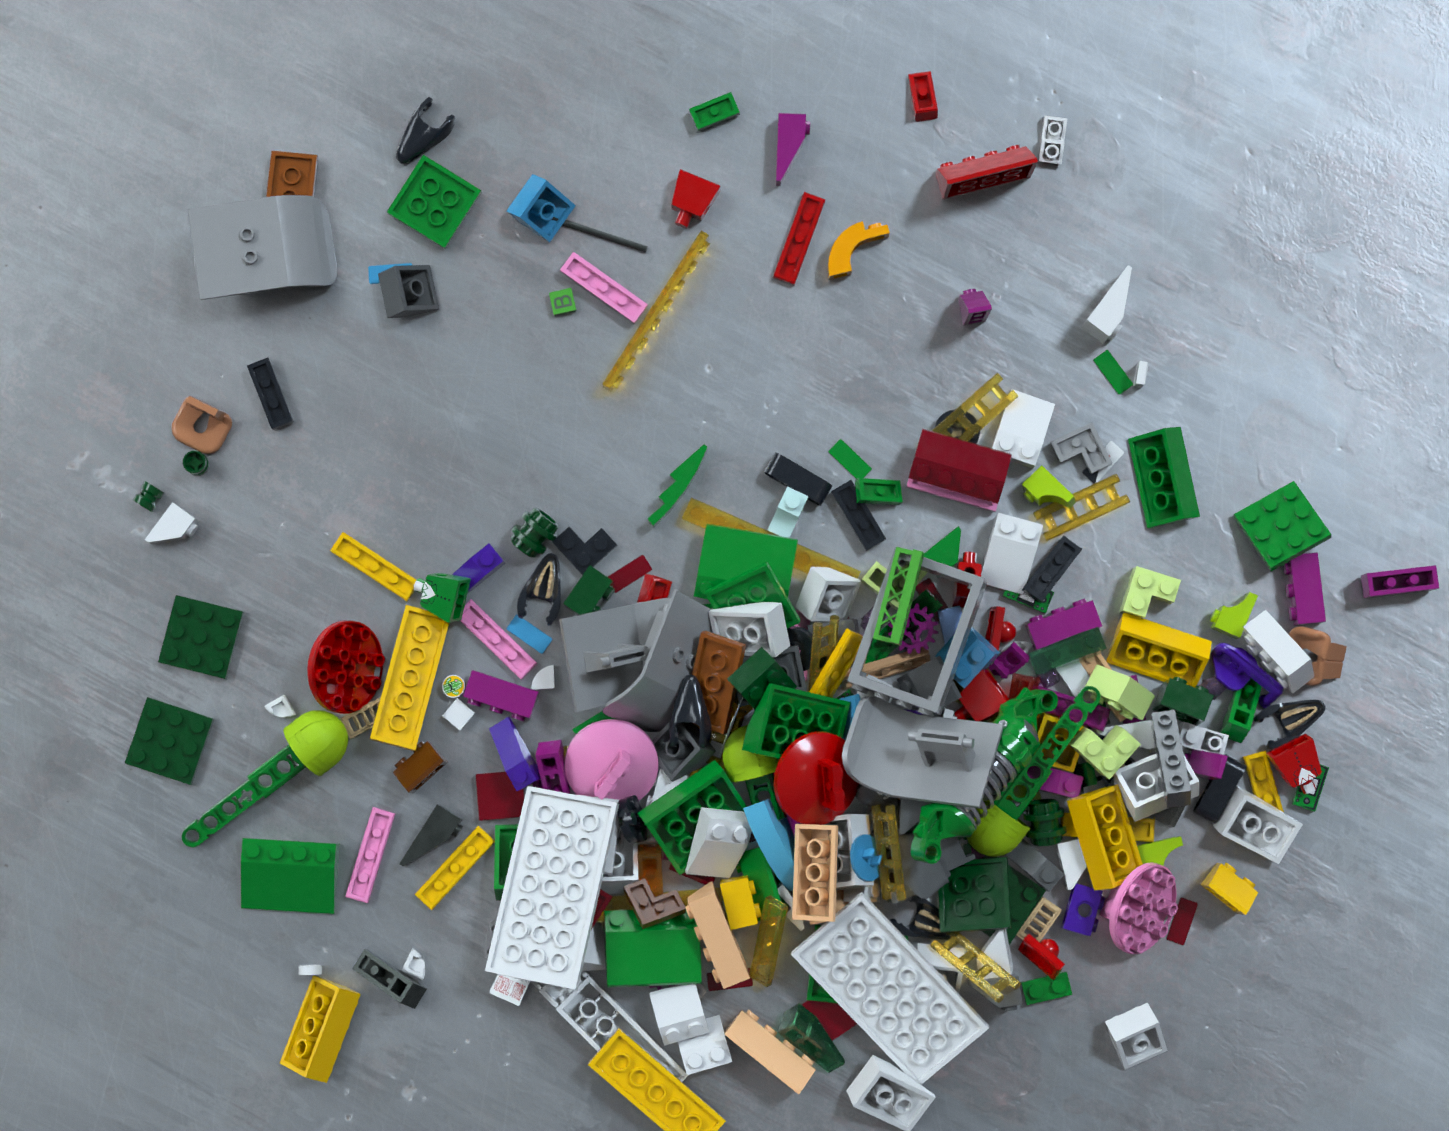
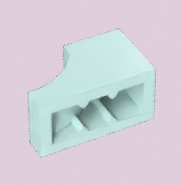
[767,487,808,538]

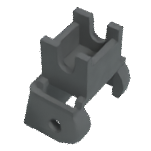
[893,830,975,899]

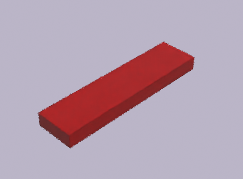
[773,192,826,286]

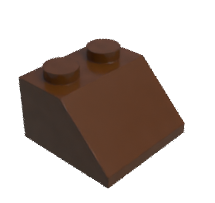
[393,741,448,793]

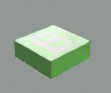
[549,288,576,316]

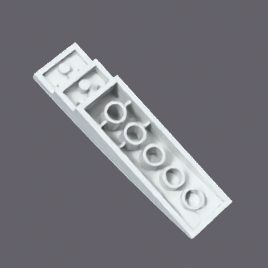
[531,971,688,1082]

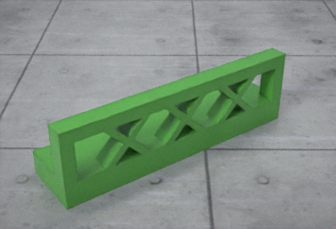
[873,547,925,646]

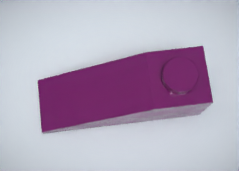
[776,113,810,186]
[958,289,992,326]
[535,740,570,794]
[1184,749,1228,780]
[1019,765,1083,799]

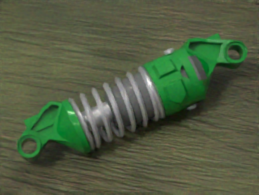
[910,688,1058,864]

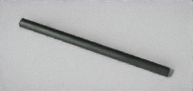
[551,217,648,253]

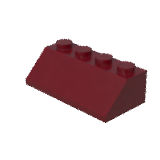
[908,428,1012,504]

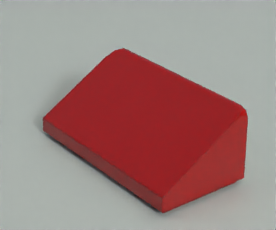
[637,574,672,603]

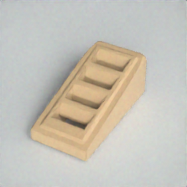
[340,697,381,739]
[1016,896,1062,942]

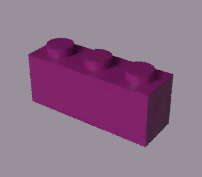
[1283,552,1326,626]
[1361,565,1439,599]
[1025,598,1102,651]
[463,670,540,721]

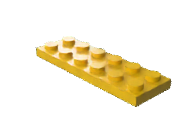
[369,605,449,751]
[588,1028,726,1131]

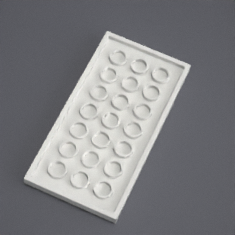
[485,786,619,991]
[791,892,989,1085]

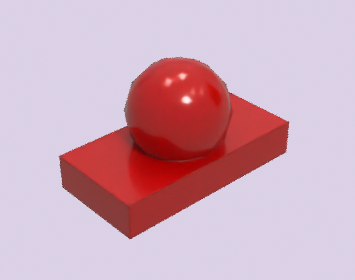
[985,606,1016,651]
[1018,934,1065,980]

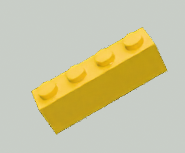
[1106,612,1212,688]
[1067,784,1143,891]
[280,975,361,1083]

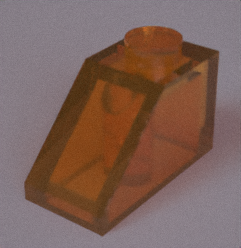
[637,844,664,897]

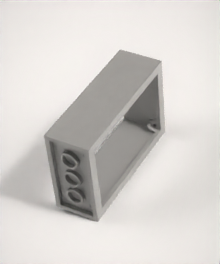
[847,547,987,718]

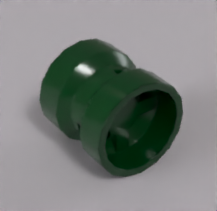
[183,451,210,476]
[133,481,164,512]

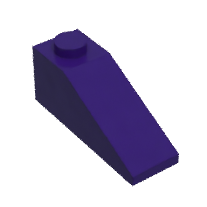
[452,543,506,594]
[489,716,541,791]

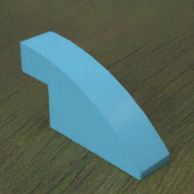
[743,799,795,891]

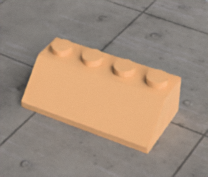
[792,824,838,922]
[685,882,750,989]
[724,1009,816,1094]

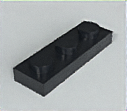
[247,357,294,430]
[831,480,886,551]
[1022,536,1082,604]

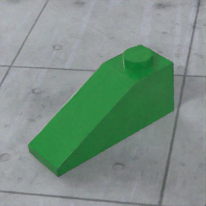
[1220,678,1262,744]

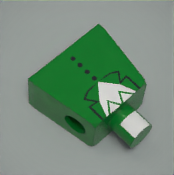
[414,573,471,623]

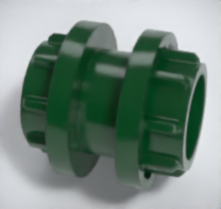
[511,508,558,558]
[1023,799,1067,846]

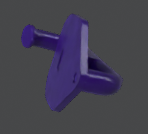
[1211,643,1284,708]

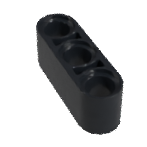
[764,452,832,506]
[1193,754,1247,824]

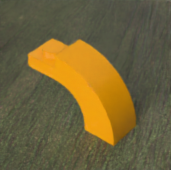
[828,221,890,280]

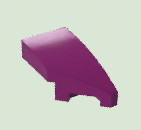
[986,642,1030,679]

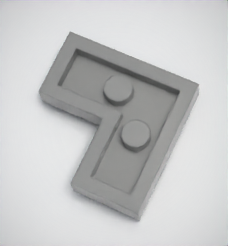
[1050,422,1112,474]

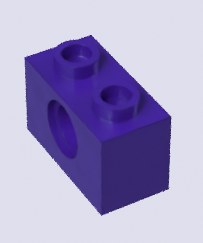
[1061,883,1105,936]

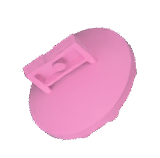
[565,719,658,800]
[1099,862,1178,954]

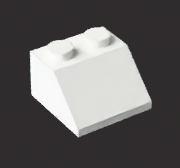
[795,567,861,622]
[917,943,964,993]
[649,984,709,1046]
[1105,1003,1168,1070]
[678,1014,732,1075]

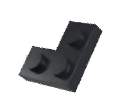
[552,527,618,575]

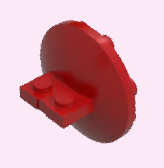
[307,620,385,714]
[774,732,859,825]

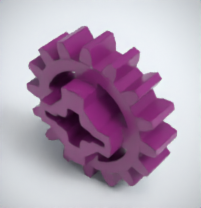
[888,604,939,654]

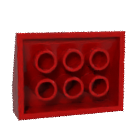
[936,145,1038,200]

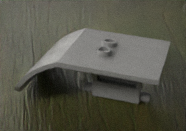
[188,195,337,300]
[603,590,713,732]
[559,597,671,712]
[842,697,1004,809]

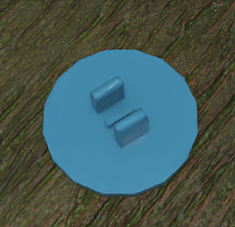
[850,834,883,881]

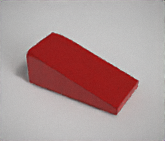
[908,71,938,122]

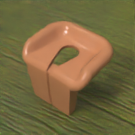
[172,396,232,454]
[1288,626,1347,686]

